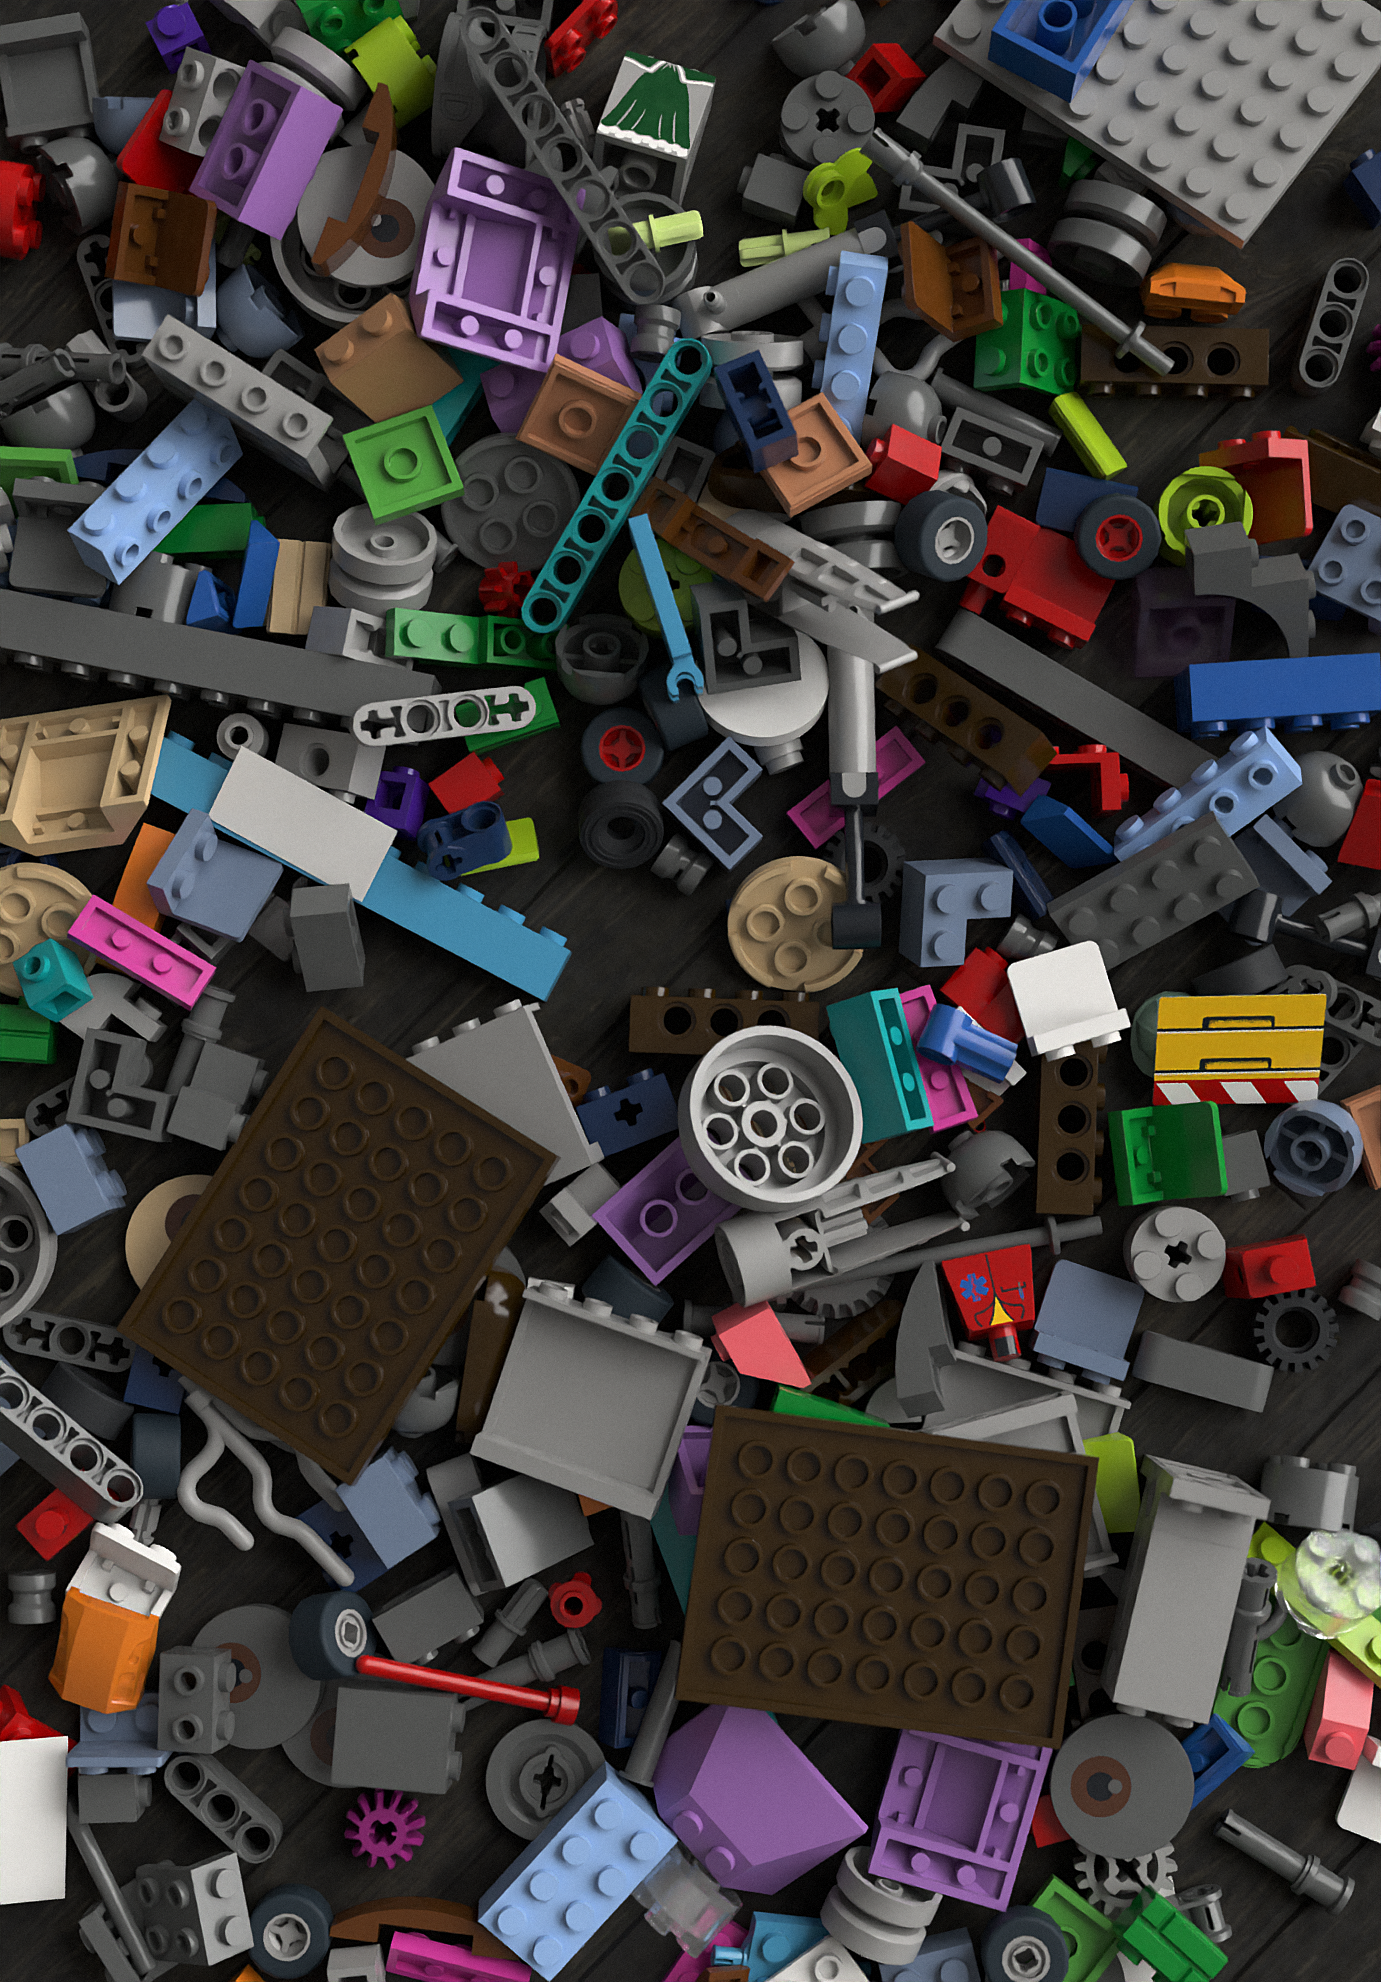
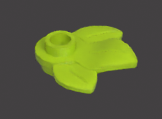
[803,148,878,235]

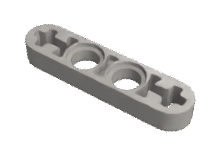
[349,686,536,747]

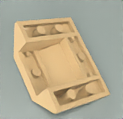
[0,694,172,856]

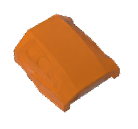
[1138,262,1246,324]
[48,1586,159,1714]

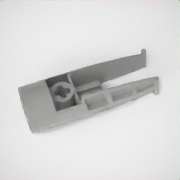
[711,509,919,674]
[714,1152,970,1308]

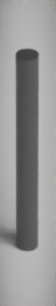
[66,1793,157,1975]

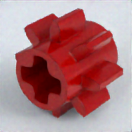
[479,561,535,619]

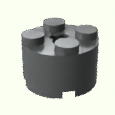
[779,71,875,172]
[108,551,213,626]
[1256,1455,1359,1535]

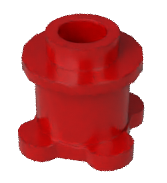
[548,1571,602,1628]

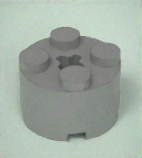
[1123,1205,1226,1302]

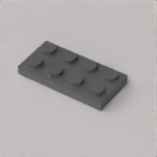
[1046,810,1260,971]

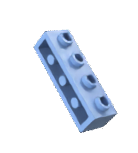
[811,251,888,446]
[68,399,243,585]
[1114,726,1303,862]

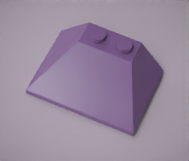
[409,147,586,375]
[652,1704,869,1895]
[867,1729,1053,1912]

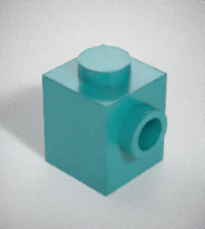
[12,938,94,1023]

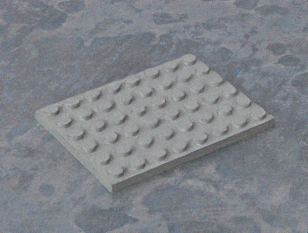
[933,0,1381,249]

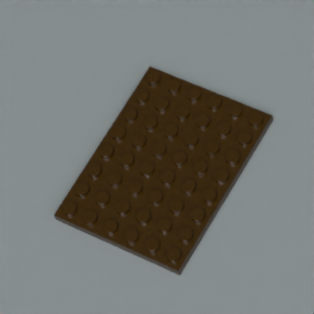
[116,1006,561,1486]
[674,1403,1099,1750]

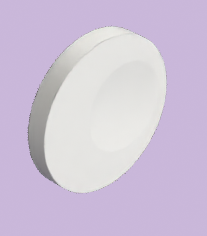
[693,619,830,746]

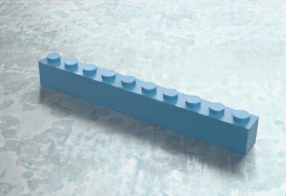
[151,730,572,1002]

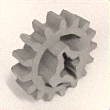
[1072,1841,1177,1916]

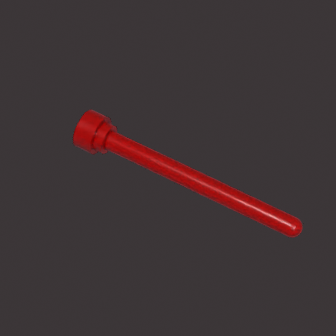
[355,1655,580,1726]

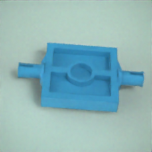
[711,1911,871,1982]

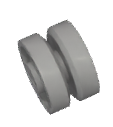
[258,27,368,146]
[699,331,804,410]
[328,503,438,618]
[820,1846,943,1965]

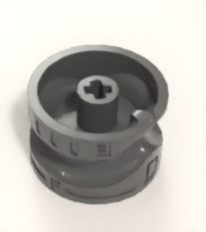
[431,12,548,169]

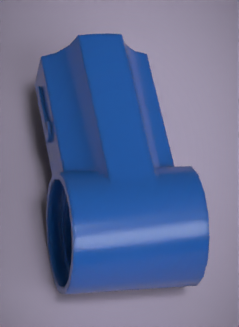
[916,1004,1018,1084]

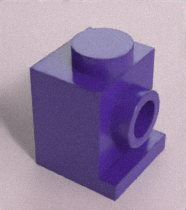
[145,2,212,75]
[364,766,430,842]
[974,777,1051,830]

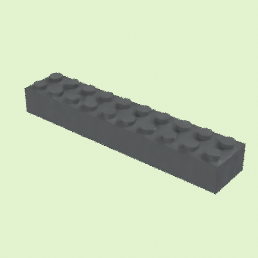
[0,589,442,747]

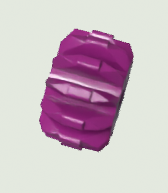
[344,1788,426,1869]

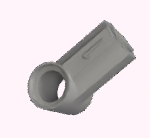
[65,330,148,423]

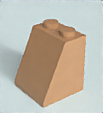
[314,293,464,423]

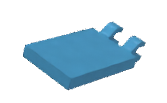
[628,513,704,704]

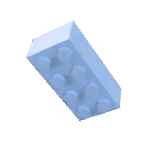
[478,1761,678,1982]

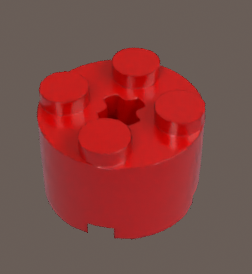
[0,160,46,260]

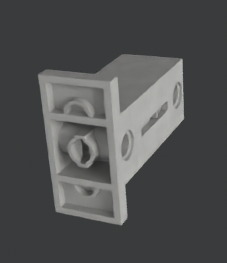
[1099,1454,1271,1728]

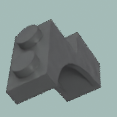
[1184,521,1316,658]

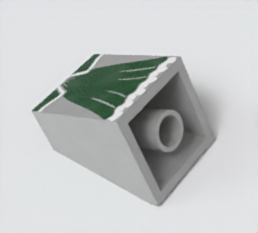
[592,50,716,206]

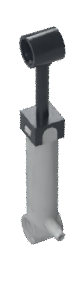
[670,158,1037,342]
[827,599,881,950]
[1225,889,1381,983]

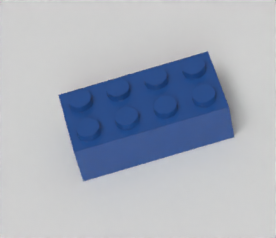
[988,0,1134,103]
[1174,653,1381,740]

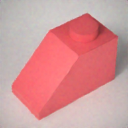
[710,1300,812,1388]
[1302,1649,1374,1771]

